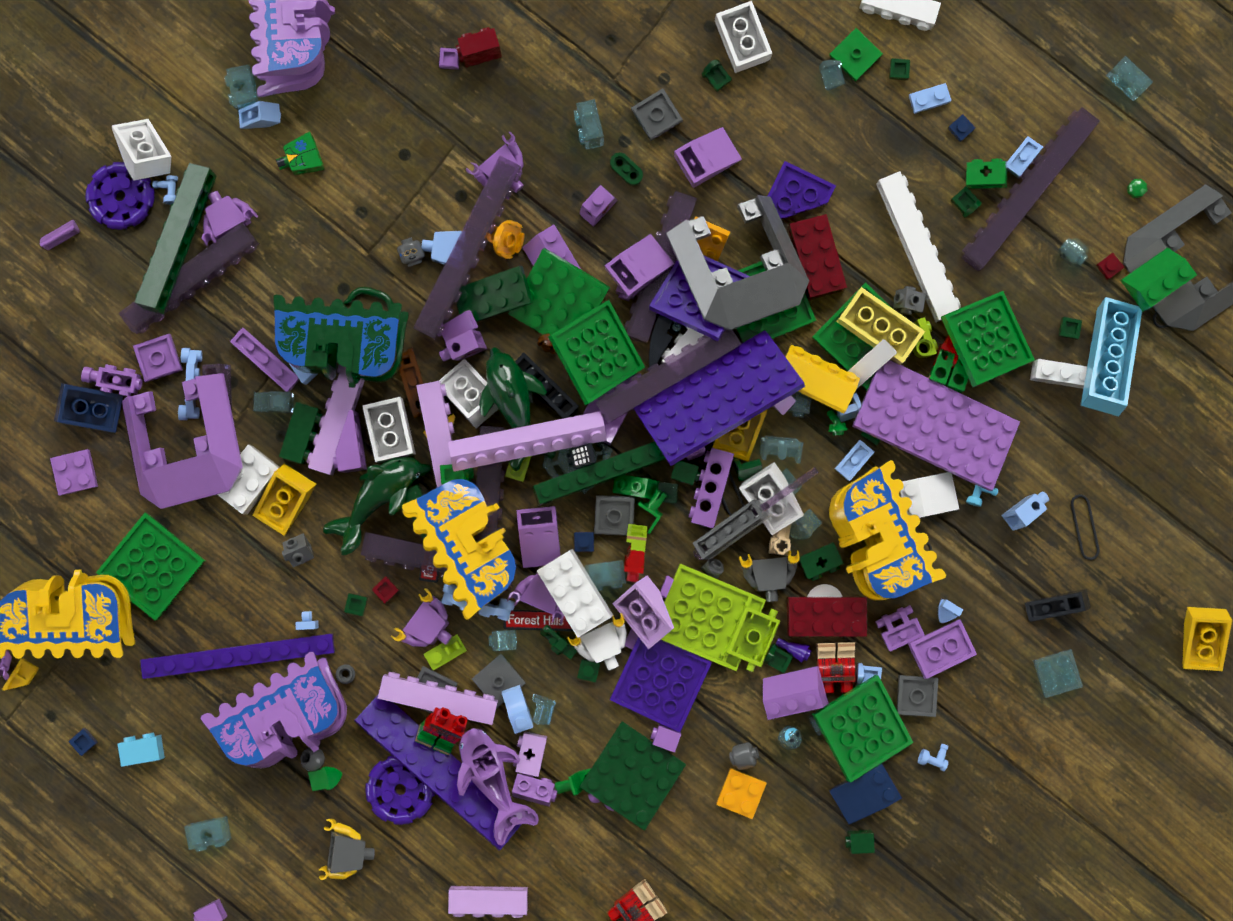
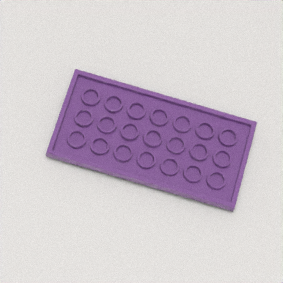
[852,360,1020,491]

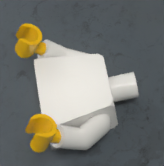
[567,613,627,670]

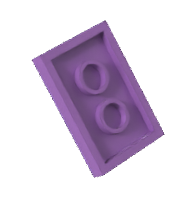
[908,619,977,679]

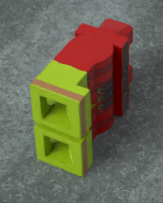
[624,524,647,582]

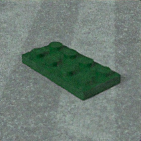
[453,266,533,322]

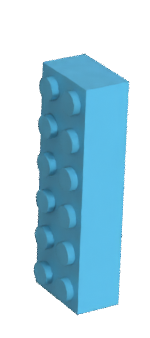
[1081,297,1142,416]

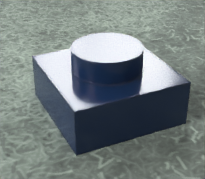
[948,114,975,142]
[574,532,594,552]
[68,728,98,756]

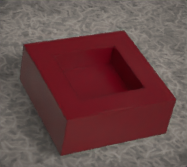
[1096,253,1124,280]
[372,576,399,604]

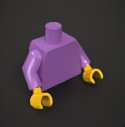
[391,588,452,647]

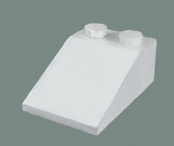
[112,119,171,181]
[439,359,498,428]
[739,462,804,535]
[899,472,959,518]

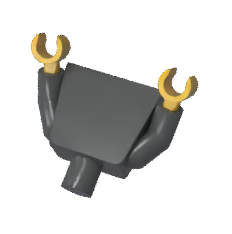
[739,550,800,602]

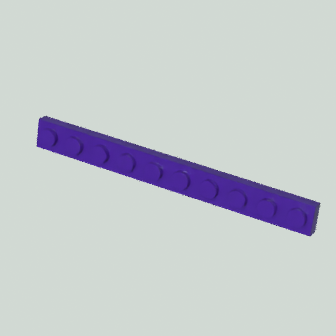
[140,633,335,679]

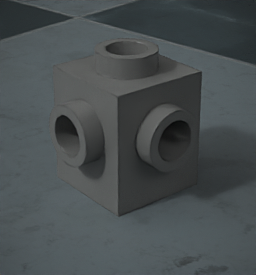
[893,286,926,315]
[282,533,314,567]

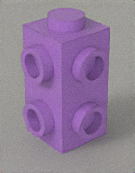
[512,773,558,807]

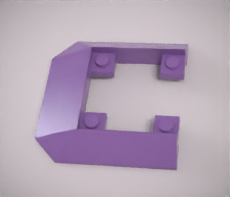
[122,373,243,509]

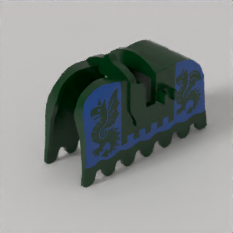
[273,295,409,388]

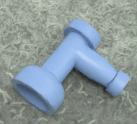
[152,175,178,205]
[918,744,949,771]

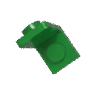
[440,464,474,485]
[613,475,659,499]

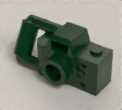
[540,625,577,660]

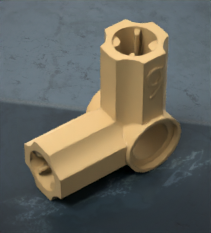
[769,524,791,556]

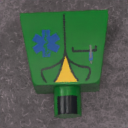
[276,132,325,175]

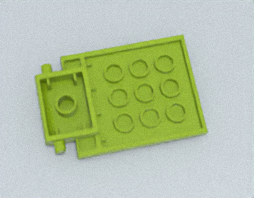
[661,564,780,672]

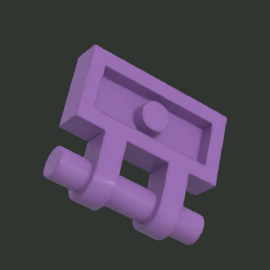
[875,606,925,651]

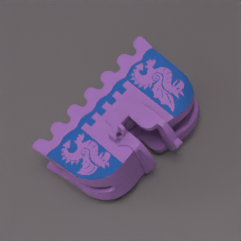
[248,0,335,97]
[201,652,347,769]

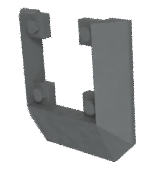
[1123,184,1233,331]
[666,195,809,331]

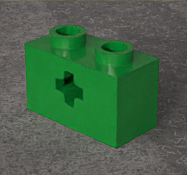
[966,158,1007,189]

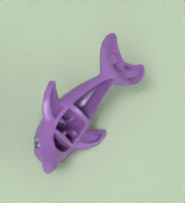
[457,728,539,846]

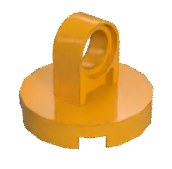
[487,220,524,259]

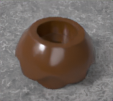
[537,334,556,354]

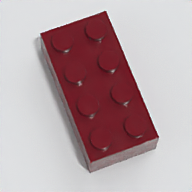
[787,214,847,301]
[787,597,867,636]

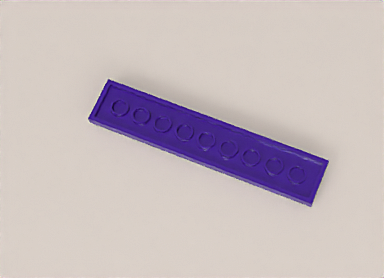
[354,695,522,851]

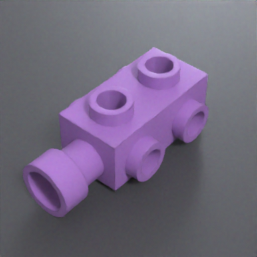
[81,364,142,396]

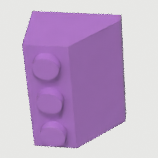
[522,225,581,269]
[763,666,829,720]

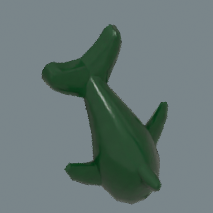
[479,347,556,471]
[323,456,432,555]

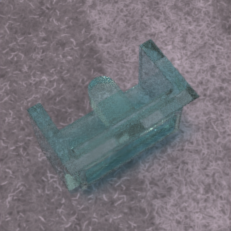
[759,436,803,463]

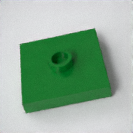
[829,28,883,82]

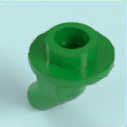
[827,410,848,435]

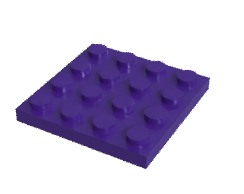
[649,255,750,341]
[610,637,712,732]

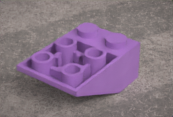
[674,127,742,188]
[605,234,674,299]
[516,506,561,568]

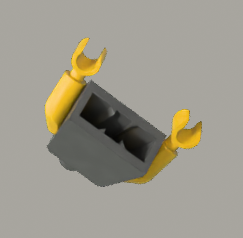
[319,819,375,880]

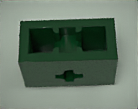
[798,542,843,581]

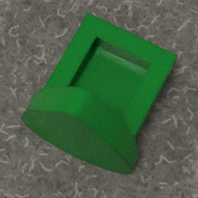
[308,767,342,791]

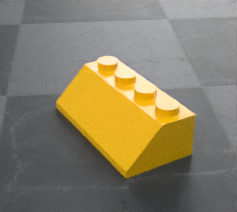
[785,345,860,414]

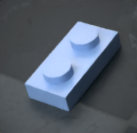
[909,83,951,114]
[1007,136,1043,178]
[835,440,874,481]

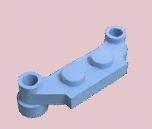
[178,348,202,420]
[442,584,515,621]

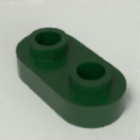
[610,152,643,186]

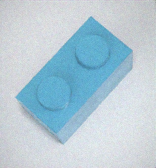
[118,732,165,767]

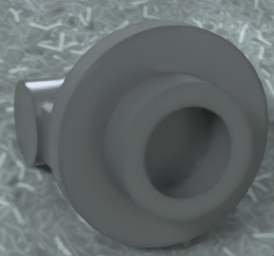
[701,558,724,579]

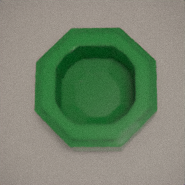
[1127,179,1147,198]

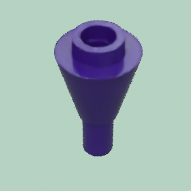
[775,638,811,663]

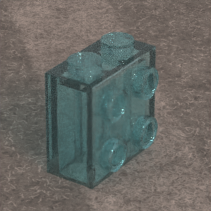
[573,99,604,149]

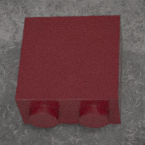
[456,27,502,67]

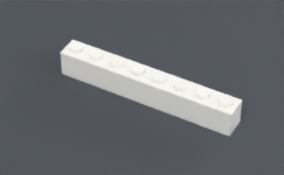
[876,171,961,322]

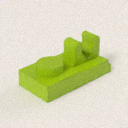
[424,634,467,670]

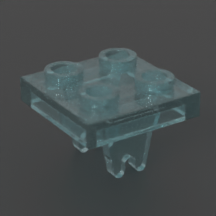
[1033,649,1083,698]

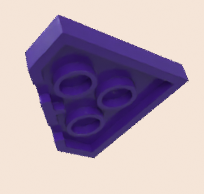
[768,161,836,220]

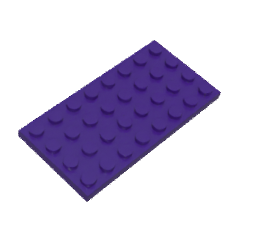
[633,330,805,466]

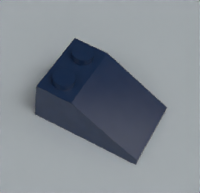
[54,383,123,433]
[829,763,902,824]

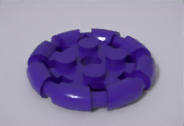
[85,162,154,230]
[365,755,435,825]

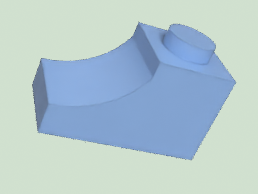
[502,685,533,734]

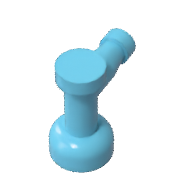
[966,485,998,507]

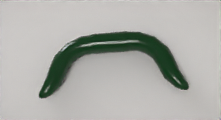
[343,287,393,311]

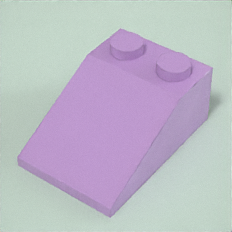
[613,576,674,649]

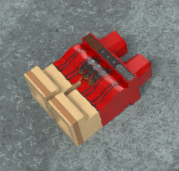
[816,642,855,693]
[607,879,667,921]

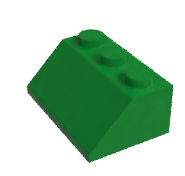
[1120,247,1197,311]

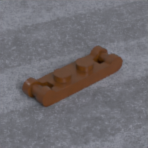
[399,347,424,418]

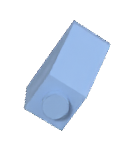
[239,101,281,129]

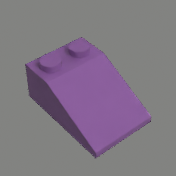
[333,410,367,473]

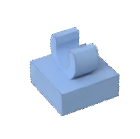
[296,611,319,630]

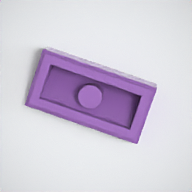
[40,220,80,250]

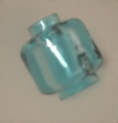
[1059,238,1088,266]

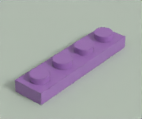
[230,328,300,393]

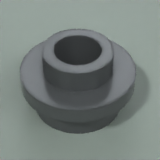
[336,664,355,684]

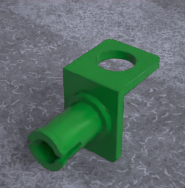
[638,489,667,534]
[555,768,591,796]

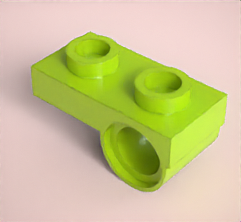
[913,317,938,358]

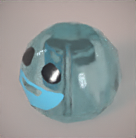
[778,726,803,750]

